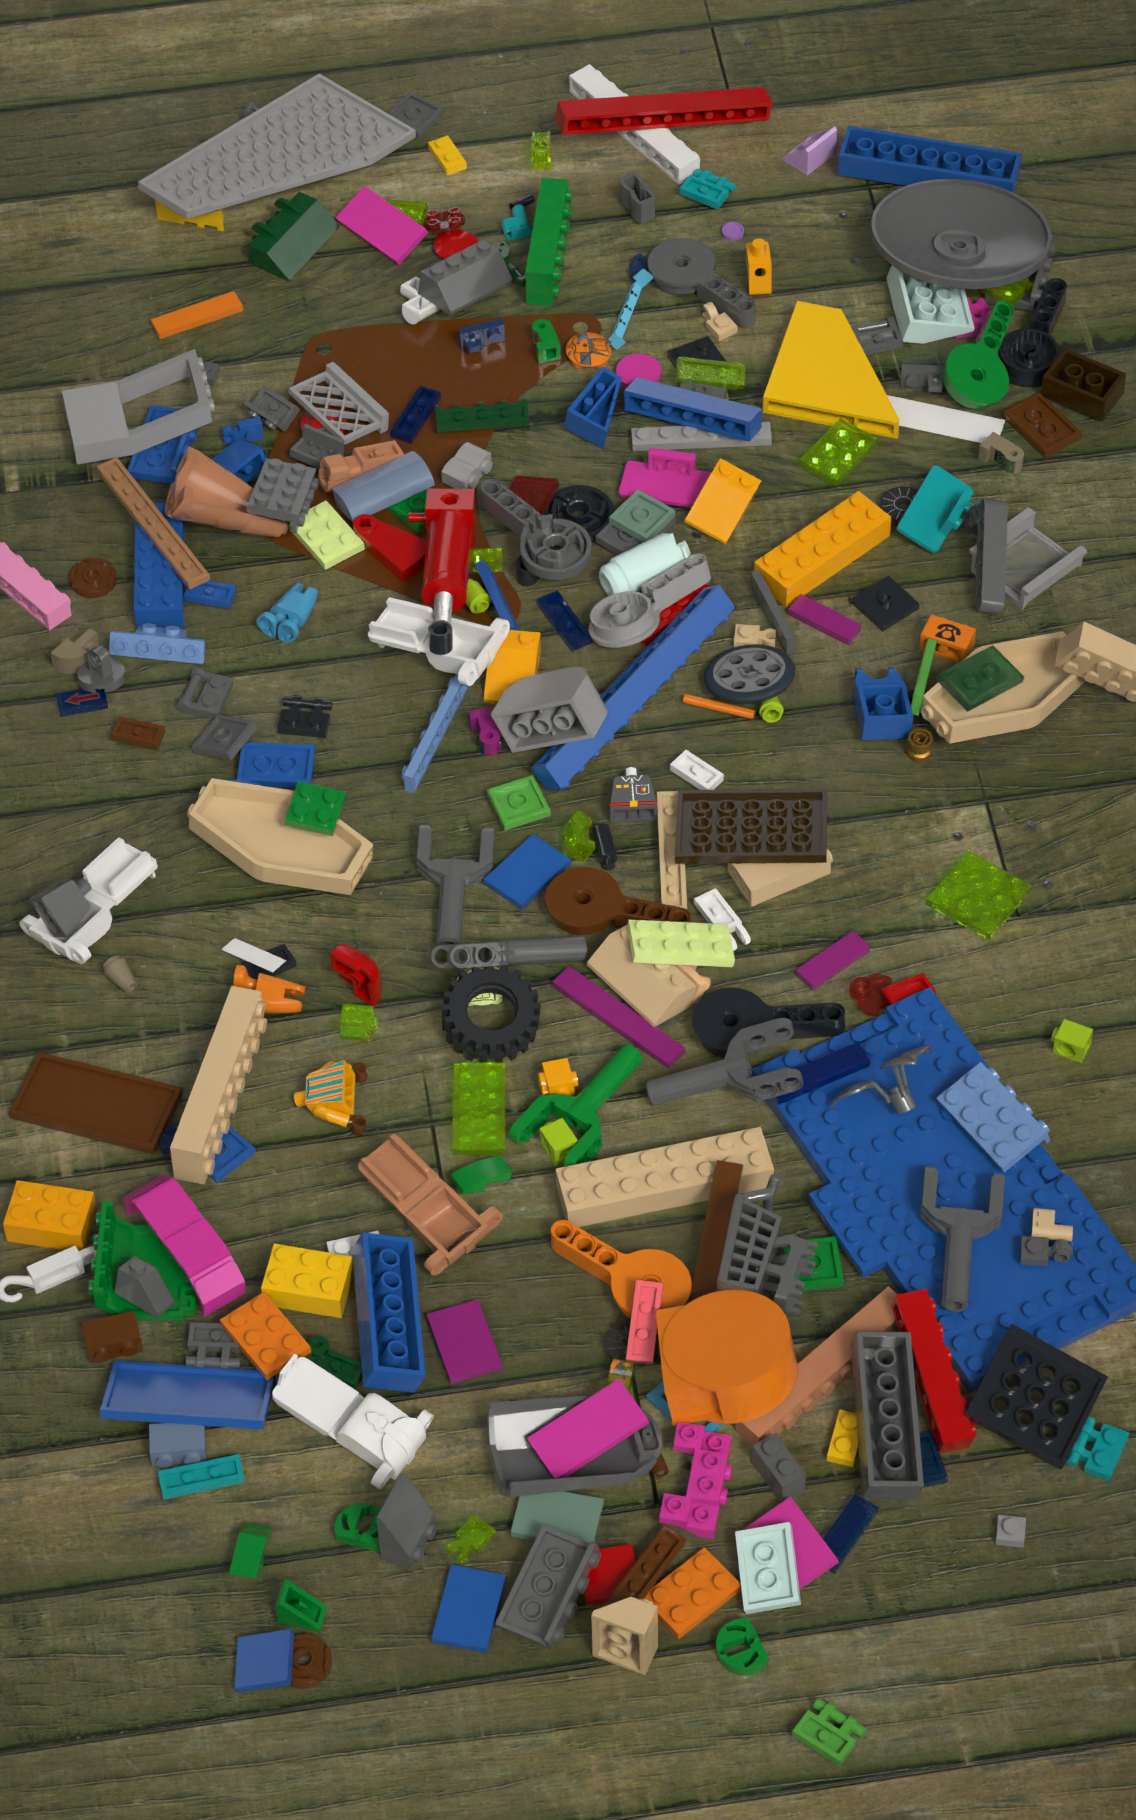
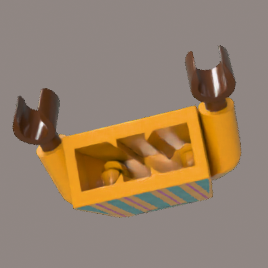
[294,1060,368,1136]

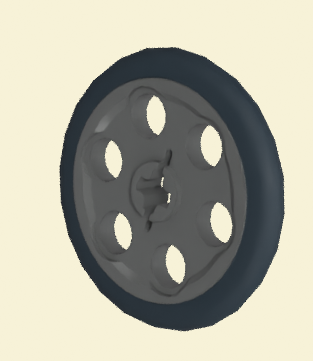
[704,644,795,704]

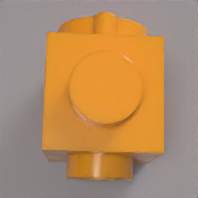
[537,1058,578,1096]

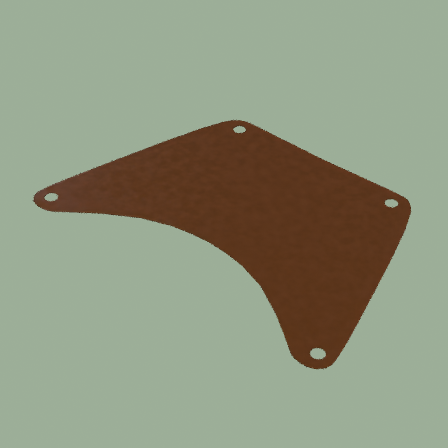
[264,314,602,626]

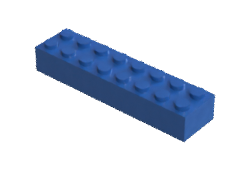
[838,126,1022,193]

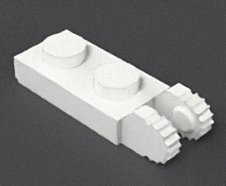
[694,888,751,951]

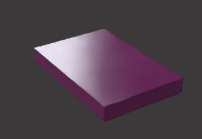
[427,1299,502,1385]

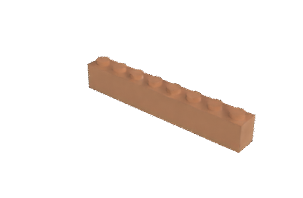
[735,1286,899,1446]

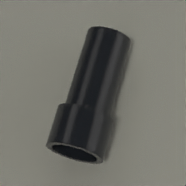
[509,194,535,211]

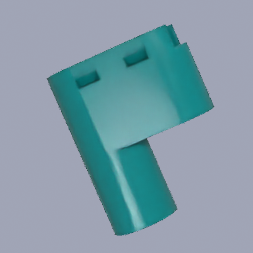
[501,205,532,240]

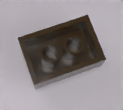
[1041,348,1126,422]

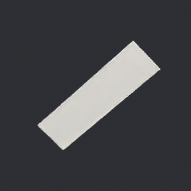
[887,395,1005,443]

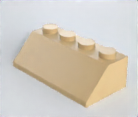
[587,925,696,1027]

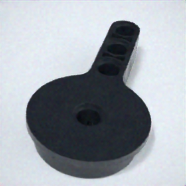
[998,278,1067,388]
[692,987,846,1058]

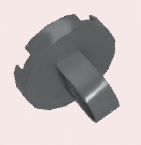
[77,645,126,693]

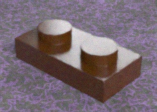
[111,716,166,751]

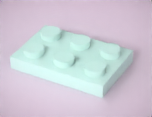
[735,1522,801,1614]

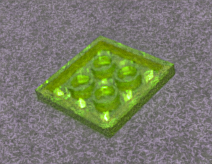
[926,850,1032,940]

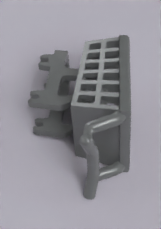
[716,1174,817,1316]

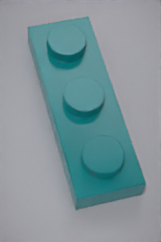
[158,1454,245,1500]

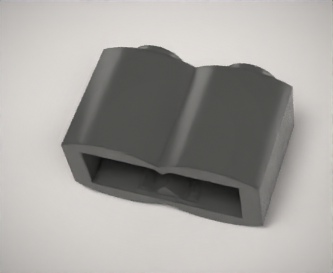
[620,172,655,224]

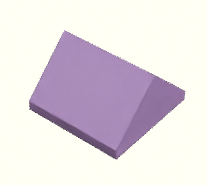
[782,126,837,176]

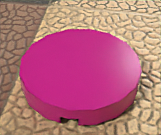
[616,354,661,389]

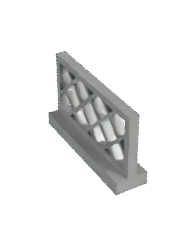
[289,362,389,445]

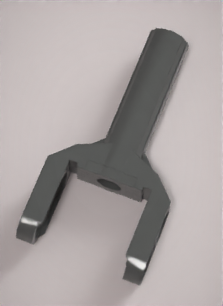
[417,824,495,952]
[428,935,587,968]
[646,1018,803,1106]
[920,1166,1005,1312]

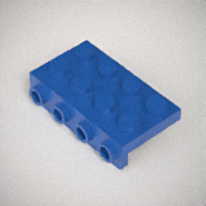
[128,403,197,484]

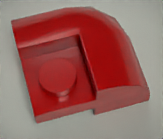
[330,943,382,1007]

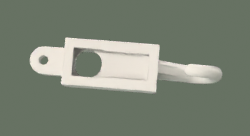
[0,1246,97,1302]

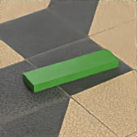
[911,639,937,716]

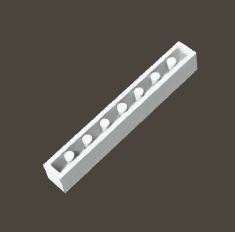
[569,64,700,185]

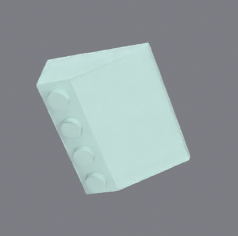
[886,266,974,344]

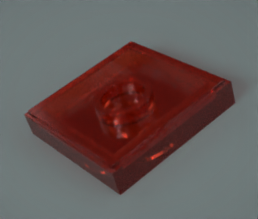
[509,475,560,515]

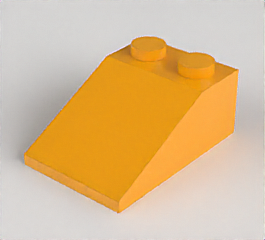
[684,458,761,544]
[484,630,541,704]

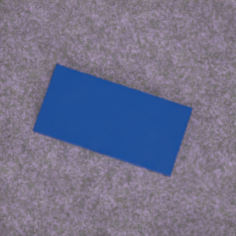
[100,1360,276,1430]

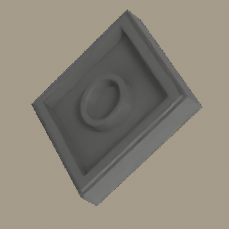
[387,92,445,139]
[191,714,258,760]

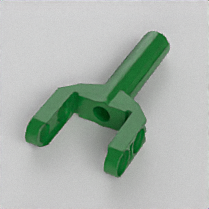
[509,1044,643,1167]

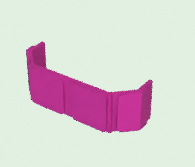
[122,1174,246,1317]

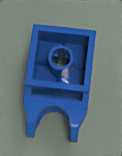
[852,667,913,740]

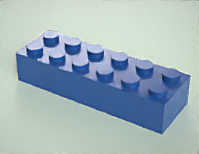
[134,503,185,629]
[352,1232,426,1393]

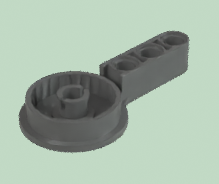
[648,238,756,327]

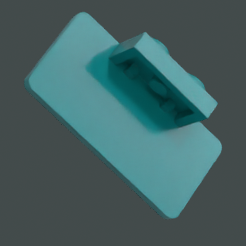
[897,465,974,553]

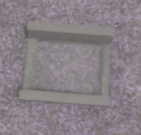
[969,507,1088,611]

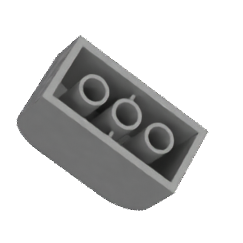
[491,667,608,753]

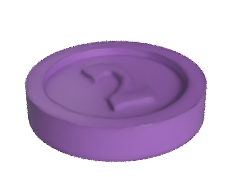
[722,222,744,241]

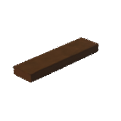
[606,1524,687,1605]

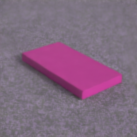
[335,185,428,265]
[527,1379,649,1479]

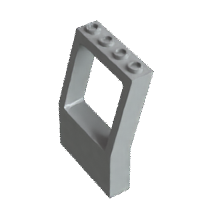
[62,349,215,465]

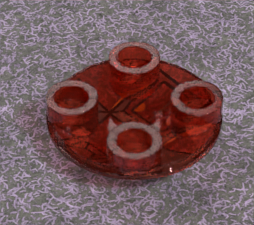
[422,207,466,232]

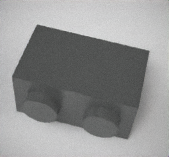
[752,1433,806,1503]

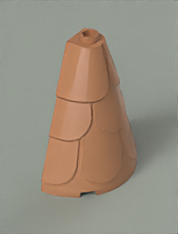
[165,446,290,538]

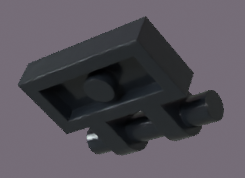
[277,695,333,738]

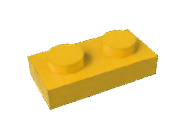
[428,135,467,176]
[827,1410,859,1467]

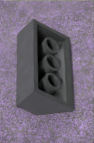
[418,240,513,315]

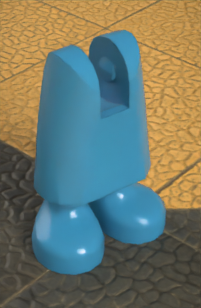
[257,582,318,643]

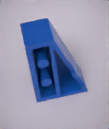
[564,367,622,449]

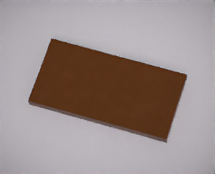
[9,1052,183,1155]

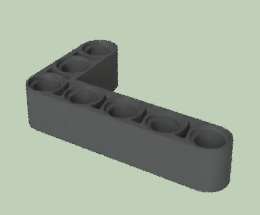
[964,498,1008,614]

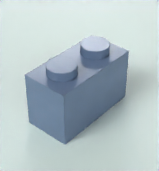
[149,1423,207,1468]

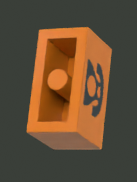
[920,614,976,663]

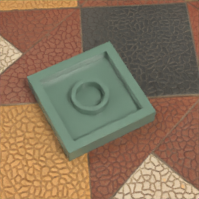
[609,489,675,542]

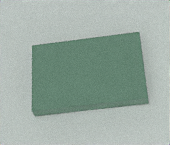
[511,1491,604,1543]

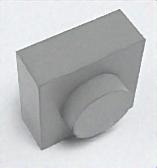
[996,1515,1026,1548]

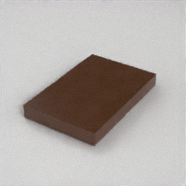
[1002,392,1082,458]

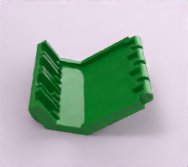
[89,1201,196,1321]

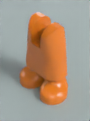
[234,965,305,1013]

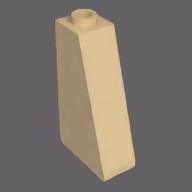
[727,849,833,907]

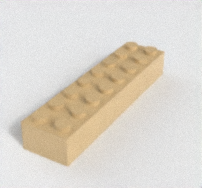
[170,986,267,1185]
[556,1127,774,1227]

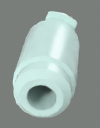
[599,533,691,596]

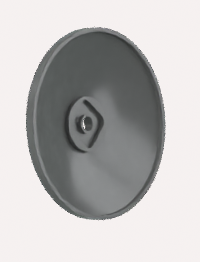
[871,179,1052,289]

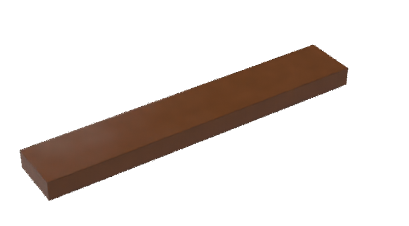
[689,1160,743,1302]

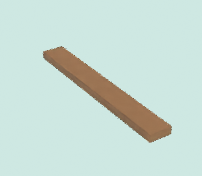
[96,457,210,590]

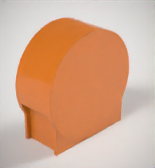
[655,1290,798,1426]

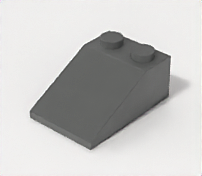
[377,1473,437,1571]

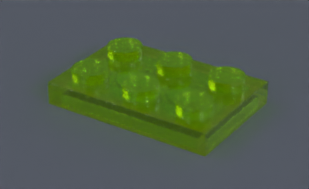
[799,418,878,486]

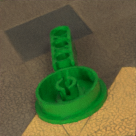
[943,300,1014,409]

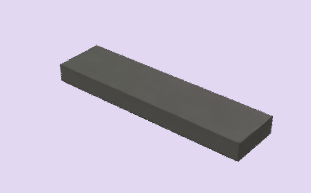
[751,570,795,655]

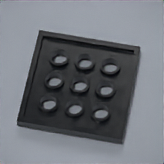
[964,1323,1108,1470]

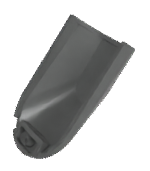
[487,1395,662,1498]

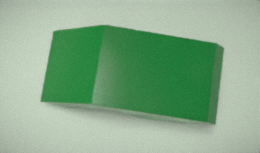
[229,1522,273,1579]

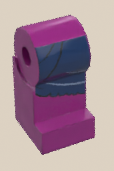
[469,707,501,756]

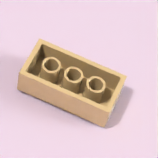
[1055,622,1136,702]

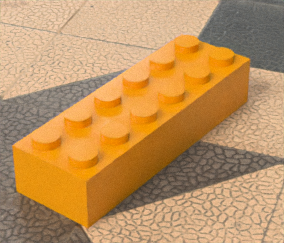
[754,491,891,607]

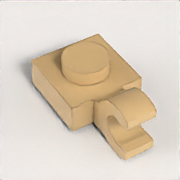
[702,302,738,342]

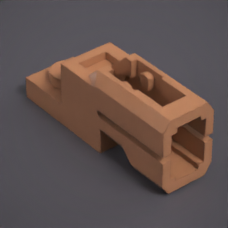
[318,440,404,493]

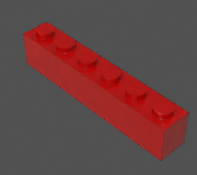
[891,1289,976,1454]

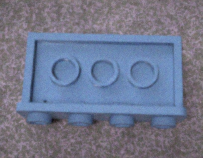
[937,1062,1051,1172]

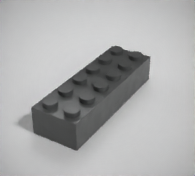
[851,1332,924,1499]

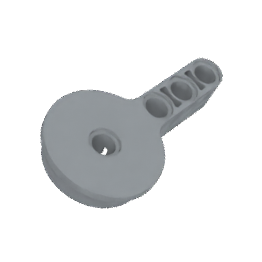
[589,554,711,648]

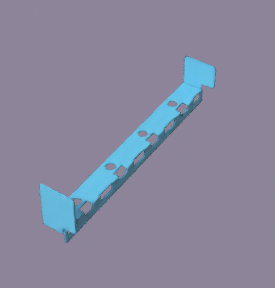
[607,269,653,350]

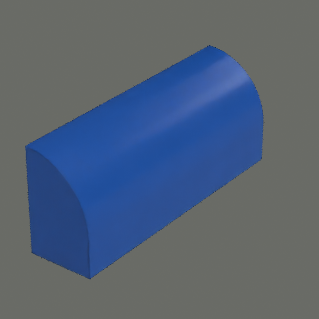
[211,439,266,483]

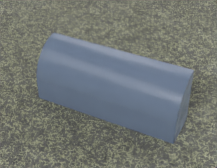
[332,451,435,522]

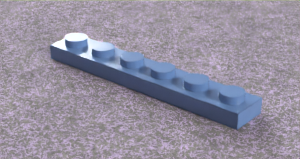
[401,674,469,793]

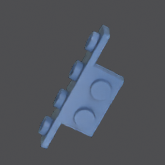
[109,623,205,664]

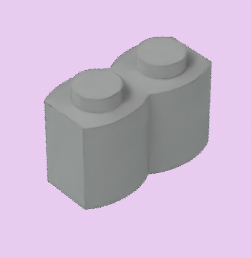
[442,442,493,489]

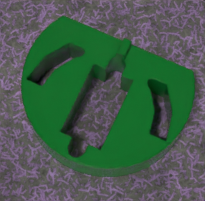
[334,1503,381,1553]
[716,1618,769,1676]

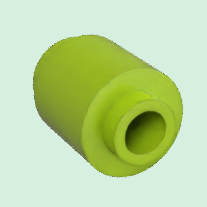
[465,579,491,613]

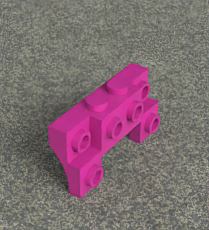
[659,1422,732,1539]

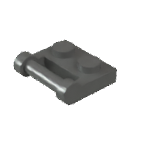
[849,316,903,355]
[176,667,234,719]

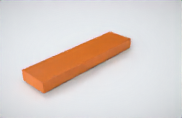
[151,291,243,339]

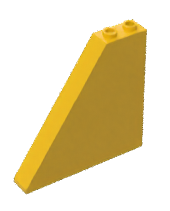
[763,301,900,439]

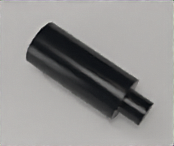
[592,823,617,870]

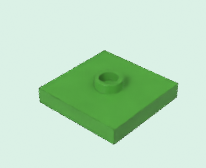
[487,775,551,830]

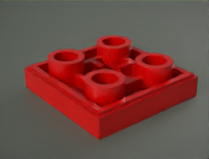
[584,1544,635,1606]

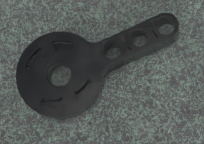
[516,485,614,587]

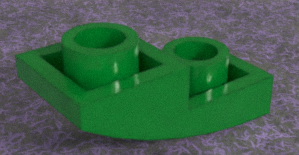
[450,1156,512,1195]

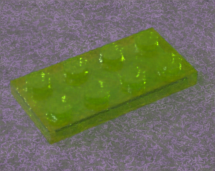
[452,1062,506,1155]

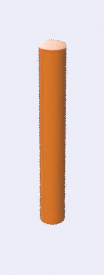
[683,694,756,719]

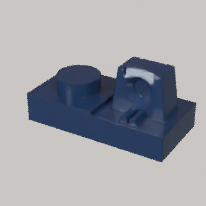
[458,318,505,353]

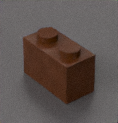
[81,1311,143,1363]

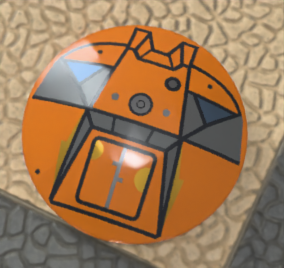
[566,332,611,368]

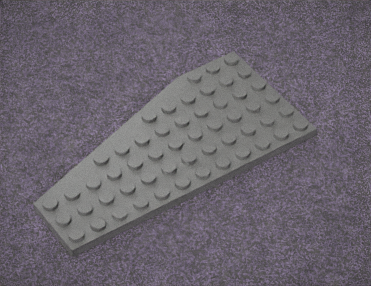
[138,74,416,219]

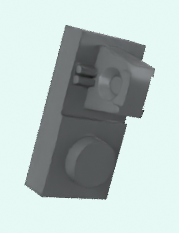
[901,364,946,393]

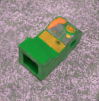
[532,319,561,364]

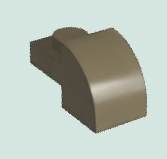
[50,628,99,674]

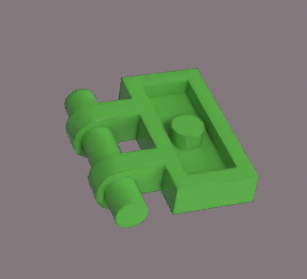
[792,1698,867,1766]

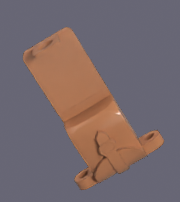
[358,1133,503,1276]

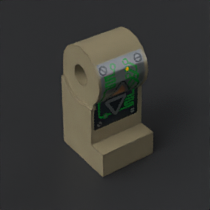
[978,432,1024,474]

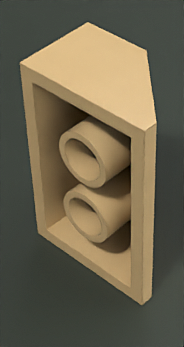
[591,1597,658,1675]

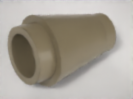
[103,955,138,993]

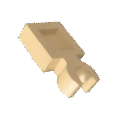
[734,624,776,647]

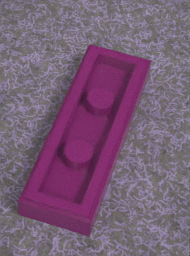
[788,594,861,645]
[796,931,870,991]

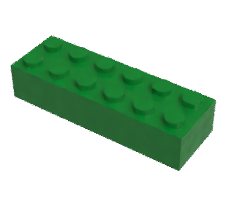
[525,178,573,307]

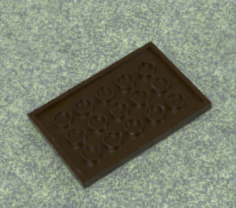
[675,789,827,864]

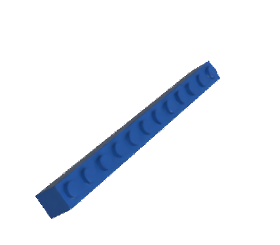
[531,585,735,791]

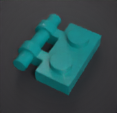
[679,168,736,210]
[1066,1416,1130,1482]

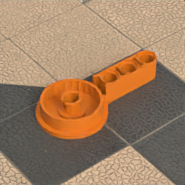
[550,1220,692,1319]

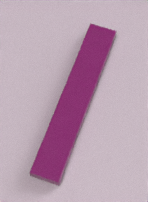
[552,966,685,1068]

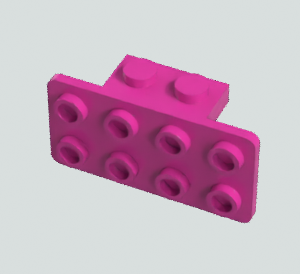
[619,447,712,508]

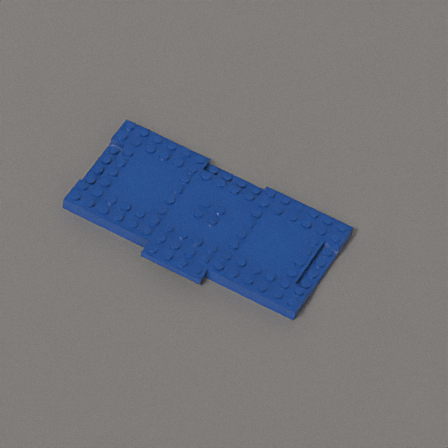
[752,987,1136,1393]

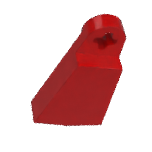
[353,514,426,583]

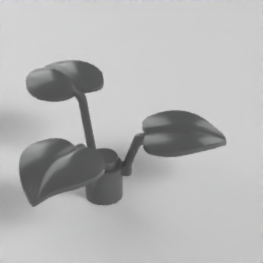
[831,1044,931,1115]

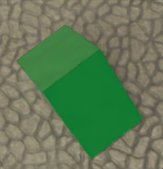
[276,1579,327,1632]

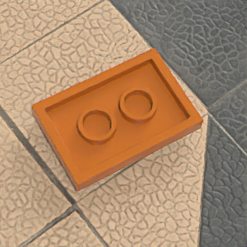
[220,1292,311,1381]
[644,1547,742,1640]

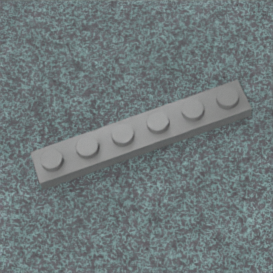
[631,422,772,451]

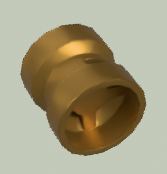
[907,728,933,763]

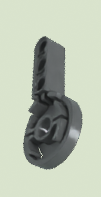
[480,479,592,580]

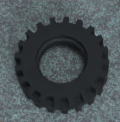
[442,965,541,1065]

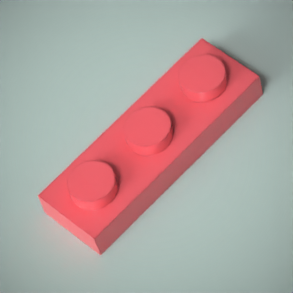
[626,1280,664,1365]

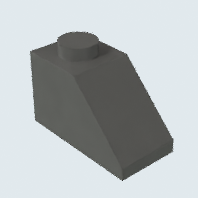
[114,1256,174,1318]

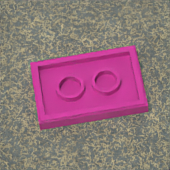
[745,1497,839,1589]

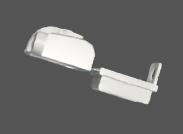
[368,597,510,686]
[20,837,158,964]
[272,1354,434,1490]

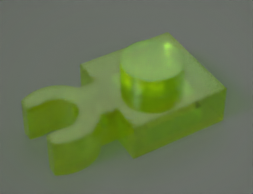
[447,1514,496,1564]

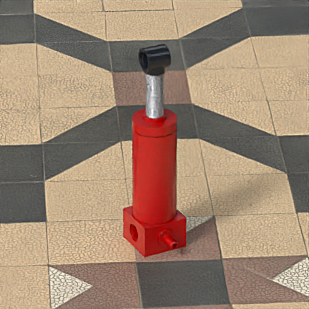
[408,489,476,655]

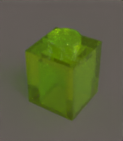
[339,1004,379,1042]

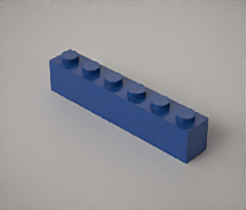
[624,377,762,442]

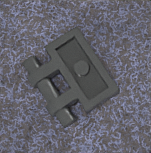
[186,1322,242,1369]

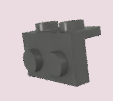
[243,386,300,432]
[290,424,344,469]

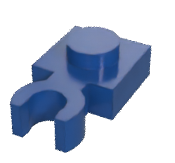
[222,417,264,445]

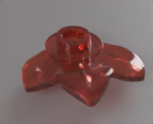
[849,974,892,1017]

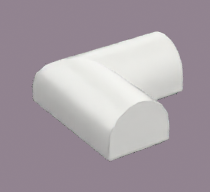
[400,277,441,324]

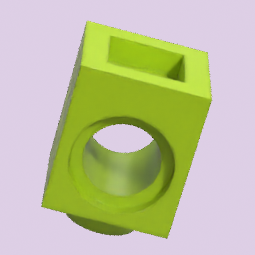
[1051,1019,1093,1063]
[540,1118,578,1166]

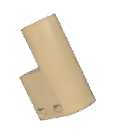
[1031,1208,1073,1242]

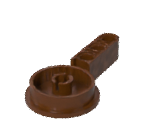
[545,867,691,935]

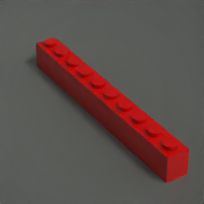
[555,87,773,135]

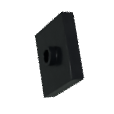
[852,575,920,632]

